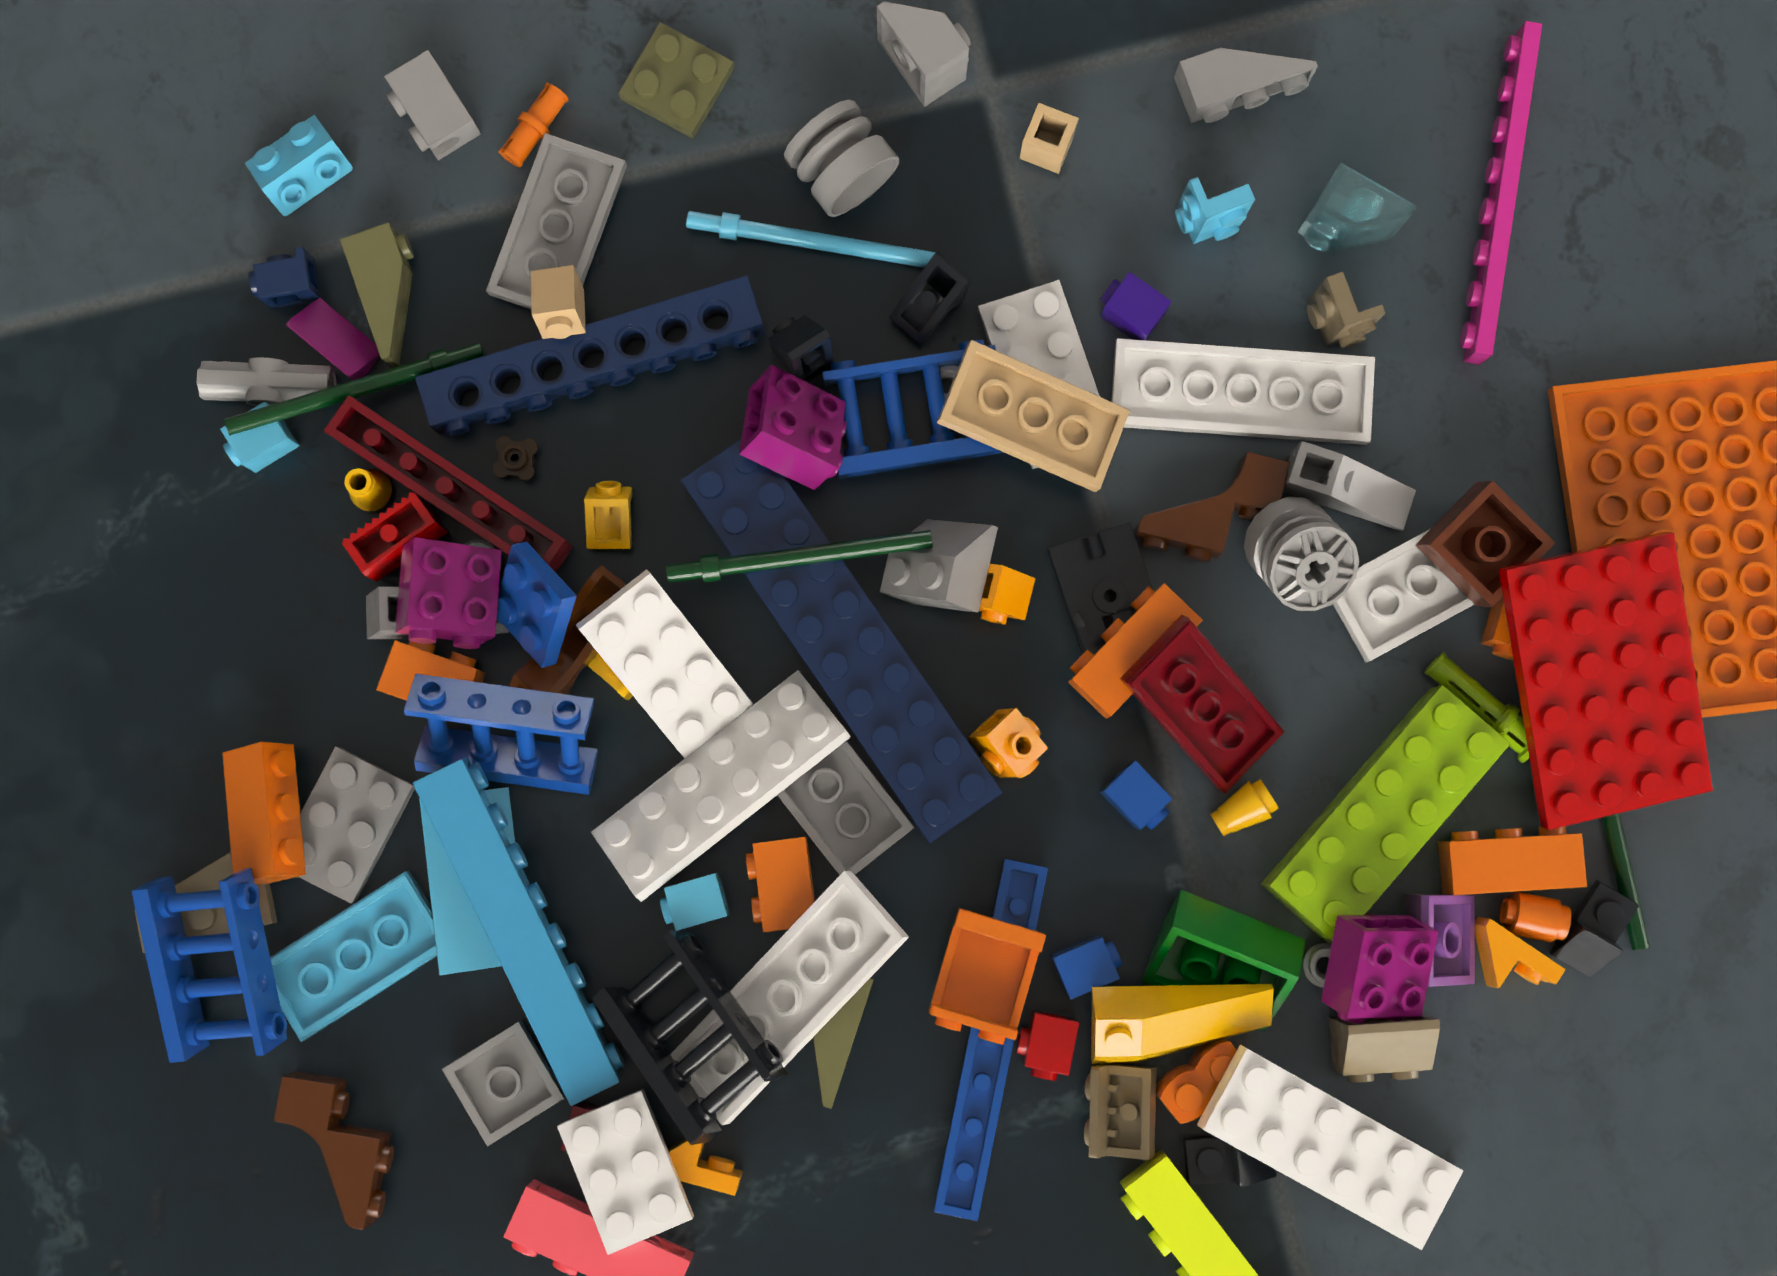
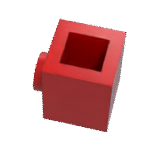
[1016,1009,1079,1081]

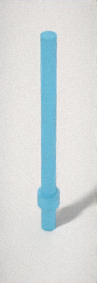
[686,211,936,268]

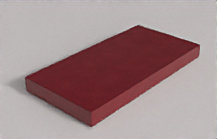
[1120,615,1285,794]

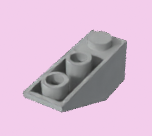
[1174,48,1318,123]
[1283,441,1416,532]

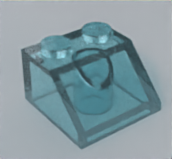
[1297,163,1417,253]

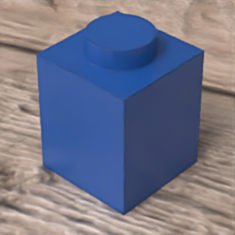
[1100,760,1172,830]
[1050,935,1122,1000]

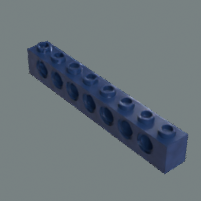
[415,275,765,437]

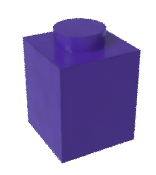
[1100,272,1172,340]

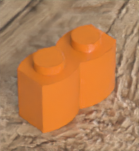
[1156,1039,1237,1124]

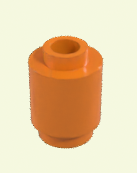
[1499,891,1571,943]

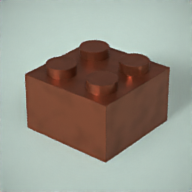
[1415,480,1555,607]

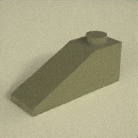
[340,222,414,369]
[813,976,874,1109]

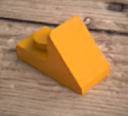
[1475,917,1566,988]
[668,1138,743,1196]

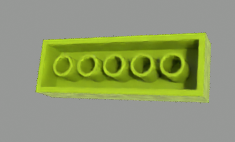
[1260,685,1511,944]

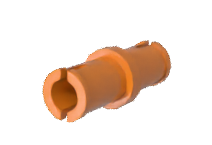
[498,82,569,168]

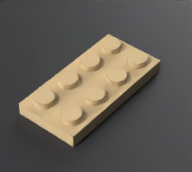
[936,340,1130,492]

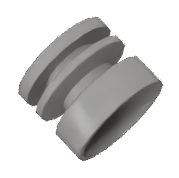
[784,99,899,217]
[1244,497,1359,611]

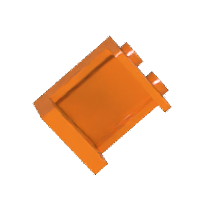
[928,907,1046,1045]

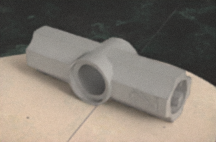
[196,357,337,406]

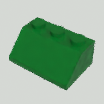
[1142,890,1305,1031]

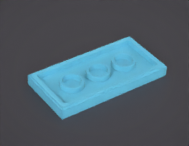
[419,787,515,975]
[270,871,437,1042]

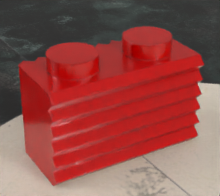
[342,492,448,582]

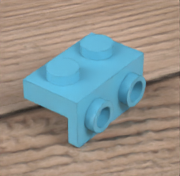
[245,115,353,216]
[1175,177,1255,244]

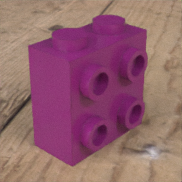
[739,364,846,490]
[395,537,502,649]
[1321,915,1439,1023]

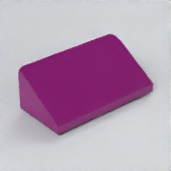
[286,298,381,380]

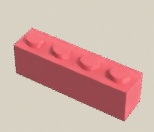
[503,1179,695,1276]

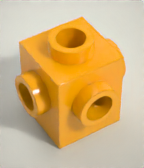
[968,708,1048,778]

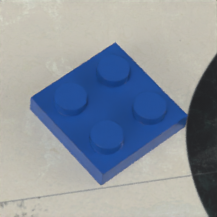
[497,541,577,668]

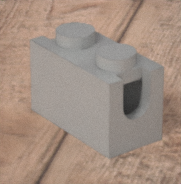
[384,50,481,161]

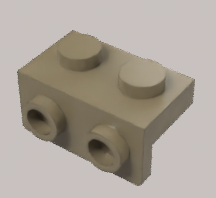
[1307,272,1385,349]
[1084,1064,1157,1160]

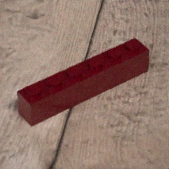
[324,395,574,573]

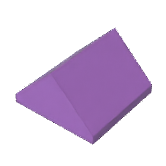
[1405,893,1475,987]

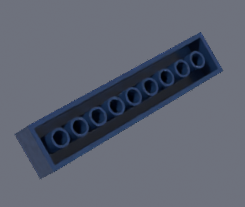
[681,439,1003,844]

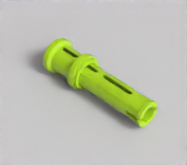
[1424,652,1529,763]

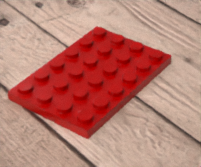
[1499,531,1713,830]

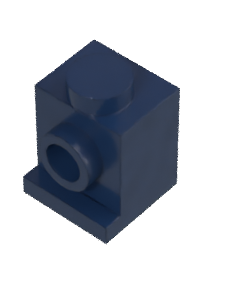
[248,247,321,309]

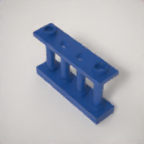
[823,340,1004,479]
[404,674,598,795]
[131,868,287,1063]

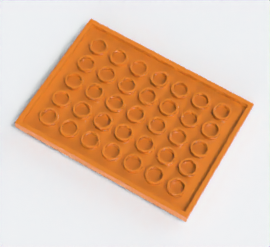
[1547,360,1777,718]

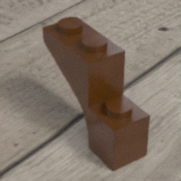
[1134,452,1290,562]
[509,565,626,695]
[274,1071,394,1230]

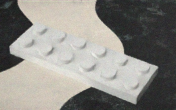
[1111,338,1375,445]
[591,670,851,902]
[670,871,909,1125]
[1197,1045,1463,1250]

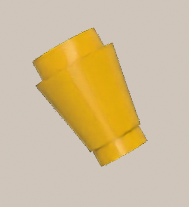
[344,468,392,511]
[1210,779,1279,836]

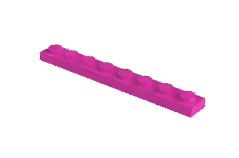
[1460,21,1542,365]

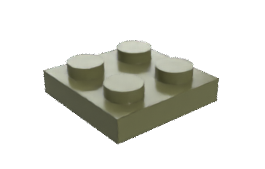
[618,22,735,139]

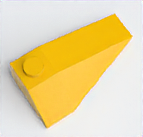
[1091,984,1274,1064]

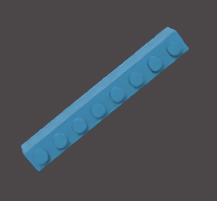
[413,757,625,1106]

